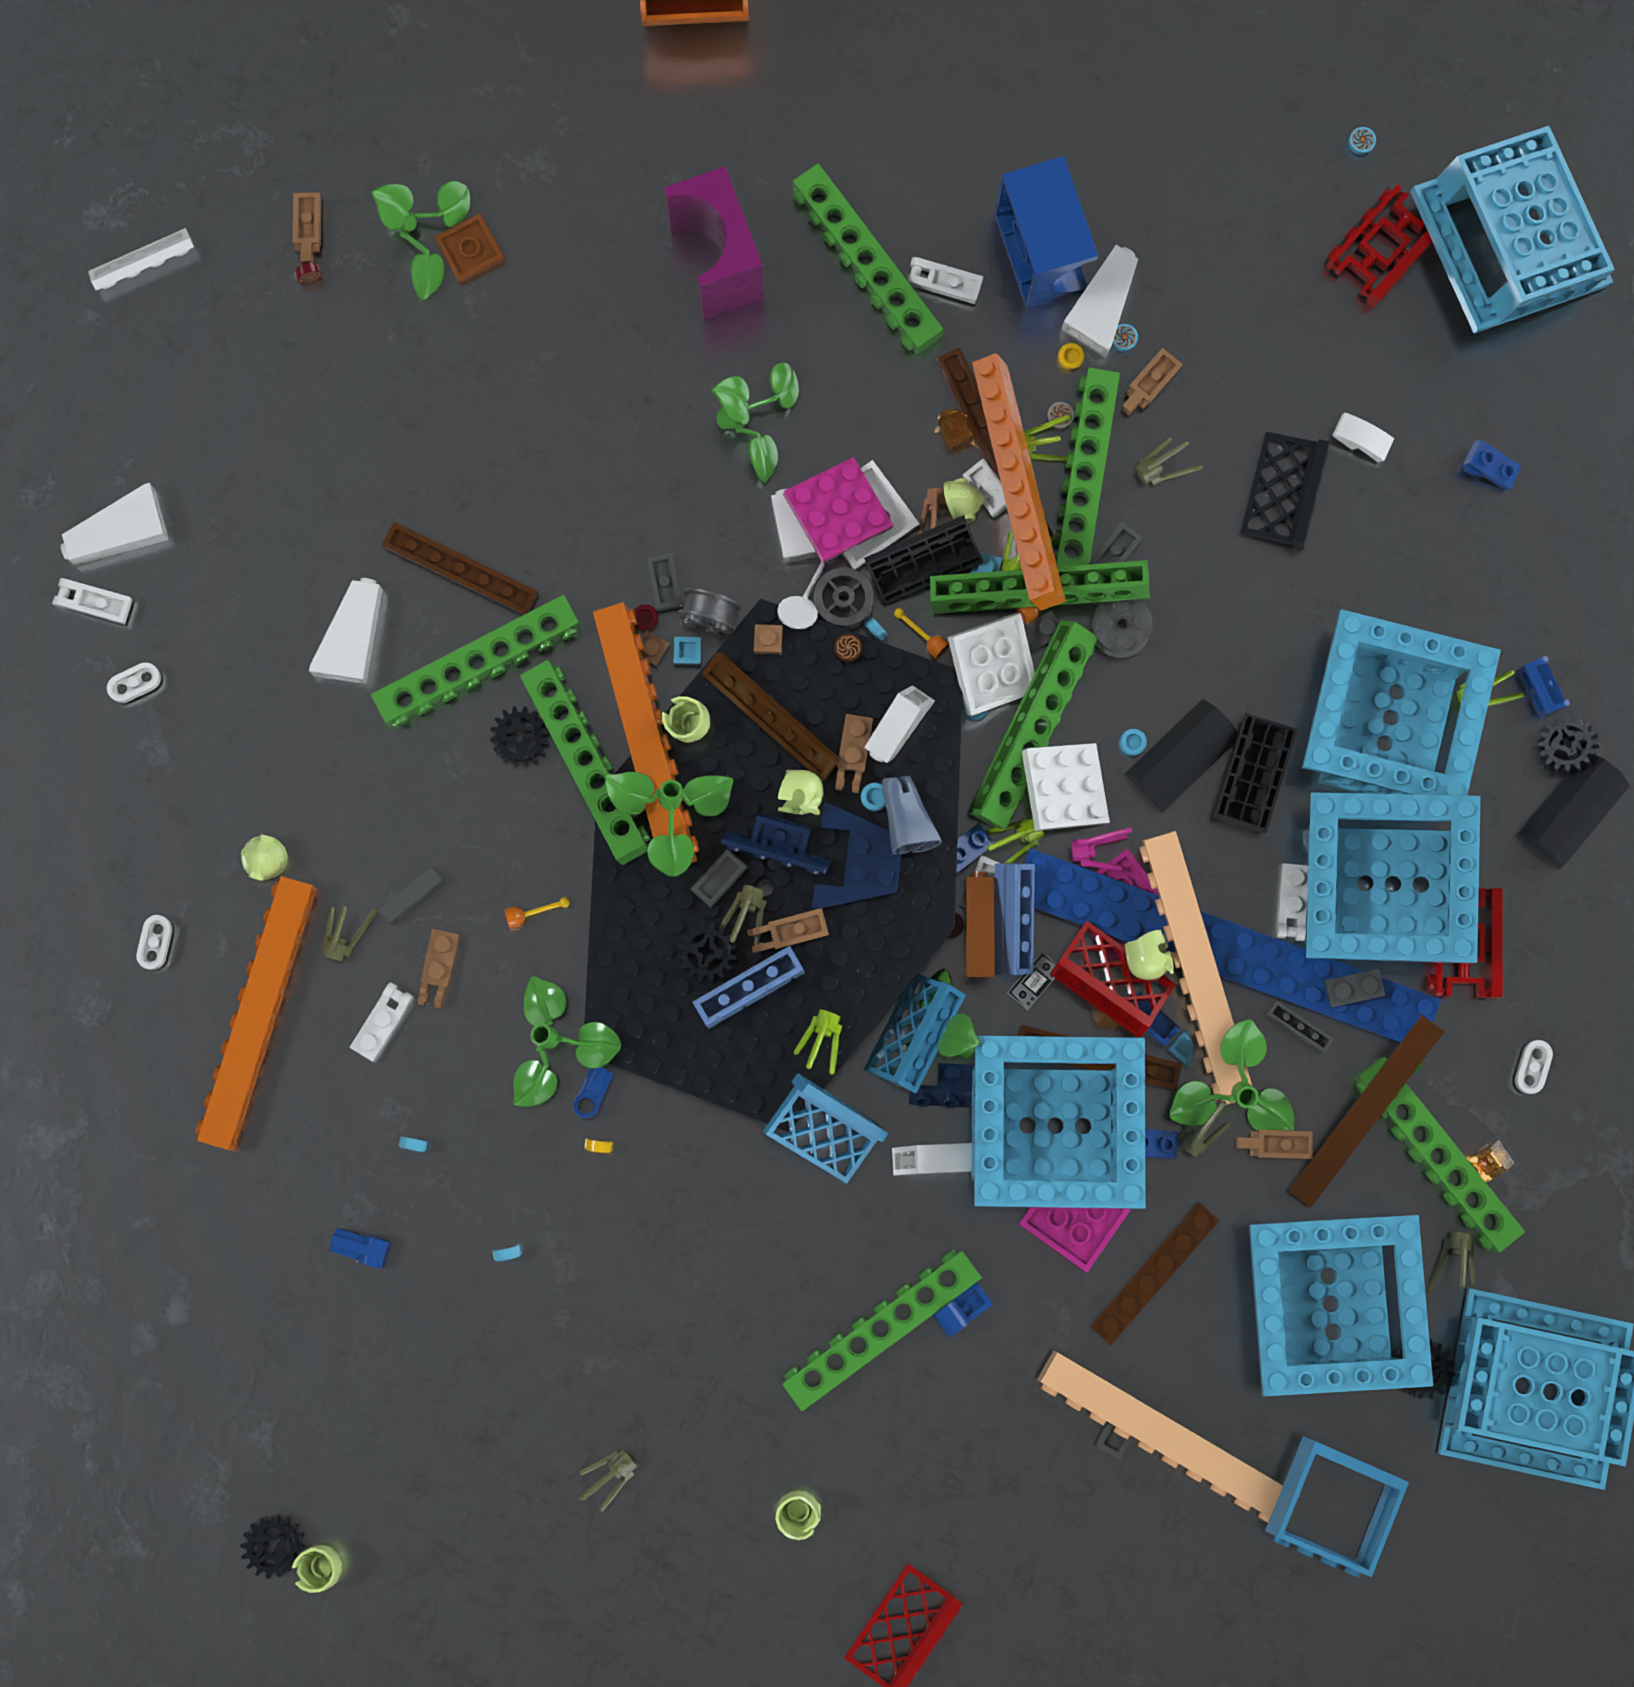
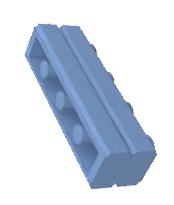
[993,863,1035,975]
[693,946,805,1028]

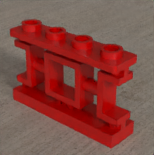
[1326,184,1432,308]
[1427,888,1503,999]

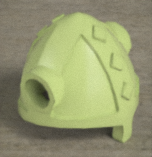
[941,478,984,524]
[241,834,288,881]

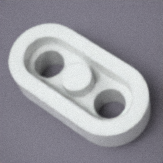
[107,663,161,703]
[136,915,173,970]
[1515,1040,1553,1094]

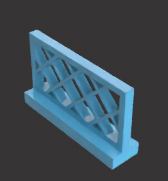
[864,974,966,1093]
[763,1073,889,1184]

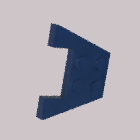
[812,803,902,910]

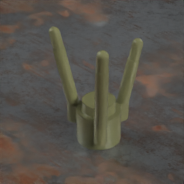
[1135,437,1203,486]
[719,885,767,946]
[321,905,378,962]
[1178,1101,1230,1158]
[1427,1232,1475,1293]
[579,1449,637,1512]

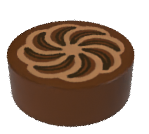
[835,634,862,662]

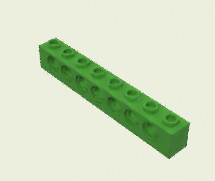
[791,163,944,355]
[1053,367,1120,567]
[930,560,1150,614]
[371,595,581,728]
[968,621,1097,830]
[520,660,651,865]
[1354,1056,1525,1253]
[782,1249,982,1411]

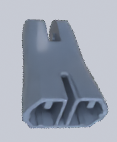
[882,776,942,855]

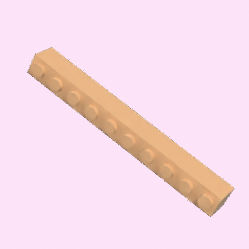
[1139,831,1252,1105]
[1037,1350,1300,1523]

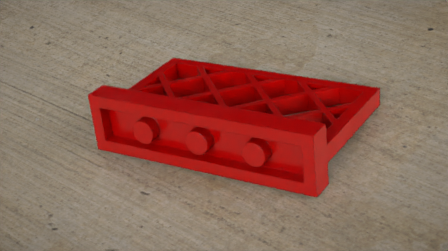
[1050,921,1176,1038]
[844,1563,965,1687]

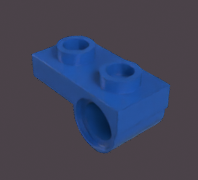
[1462,440,1522,490]
[956,823,995,876]
[1145,1129,1178,1159]
[932,1282,993,1337]

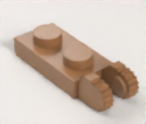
[836,714,873,793]
[747,908,829,953]
[418,929,460,1009]

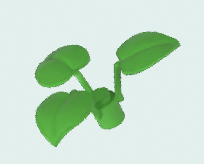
[371,181,470,300]
[711,363,799,484]
[605,772,733,877]
[894,968,980,1087]
[513,976,621,1107]
[1169,1019,1294,1131]

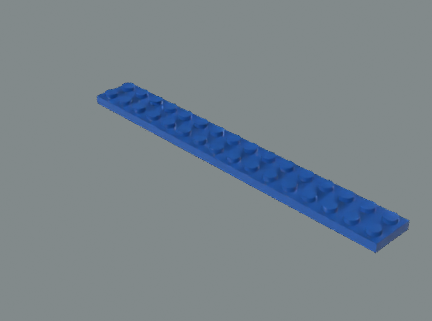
[1024,848,1441,1043]

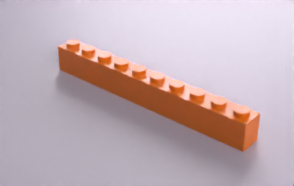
[972,353,1066,611]
[593,602,699,863]
[195,876,317,1151]

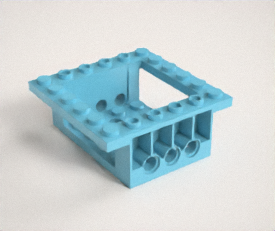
[1410,126,1615,333]
[1302,609,1501,796]
[1306,792,1481,964]
[971,1036,1146,1209]
[1249,1215,1433,1396]
[1438,1288,1634,1490]

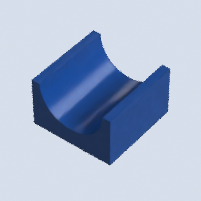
[994,156,1098,309]

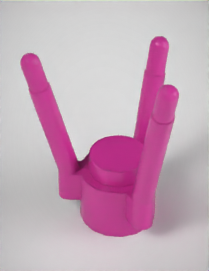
[1072,828,1132,871]

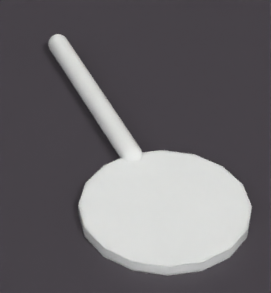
[777,562,825,629]

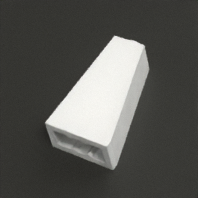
[1061,245,1138,358]
[61,483,169,566]
[309,578,383,684]

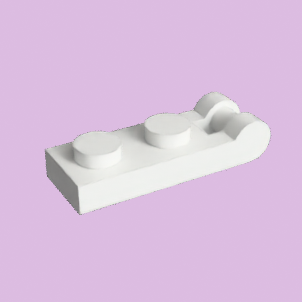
[906,257,983,304]
[52,578,133,625]
[1276,863,1309,942]
[349,982,414,1062]

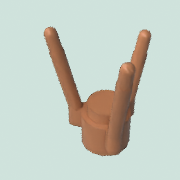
[916,488,953,535]

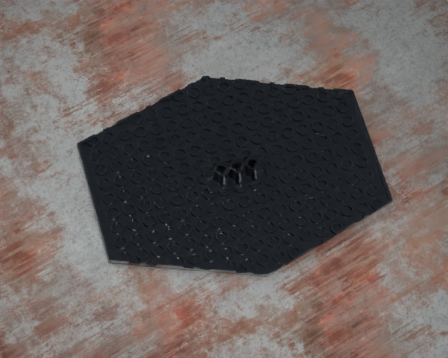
[584,598,963,1132]

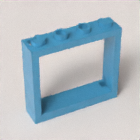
[1265,1436,1409,1577]

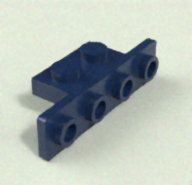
[720,813,831,874]
[909,1063,974,1108]

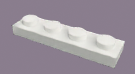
[88,228,194,290]

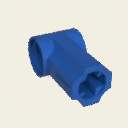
[573,1067,614,1120]
[329,1228,389,1269]

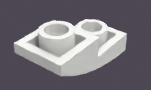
[1332,413,1394,462]

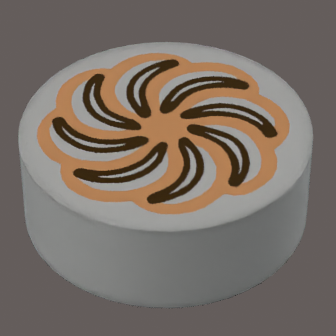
[1047,402,1074,430]

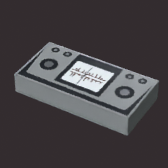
[1006,952,1056,1011]

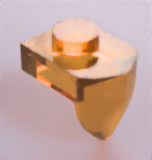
[938,409,976,451]

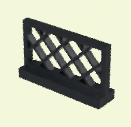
[1241,431,1329,550]

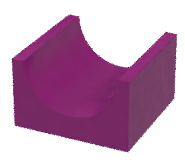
[664,166,764,321]

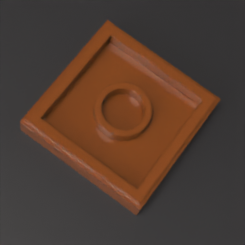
[434,213,506,285]

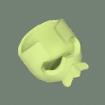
[662,696,710,743]
[778,770,823,815]
[1124,930,1174,980]
[775,1490,821,1540]
[292,1545,342,1593]

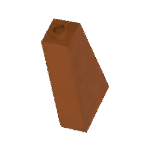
[964,871,995,977]

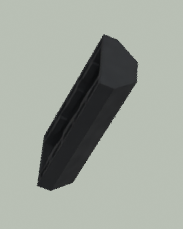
[864,515,983,604]
[1125,699,1238,812]
[1213,713,1298,833]
[1518,756,1630,869]

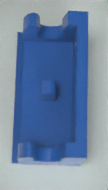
[1517,656,1570,718]
[1130,991,1180,1048]

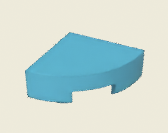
[1166,1029,1194,1068]

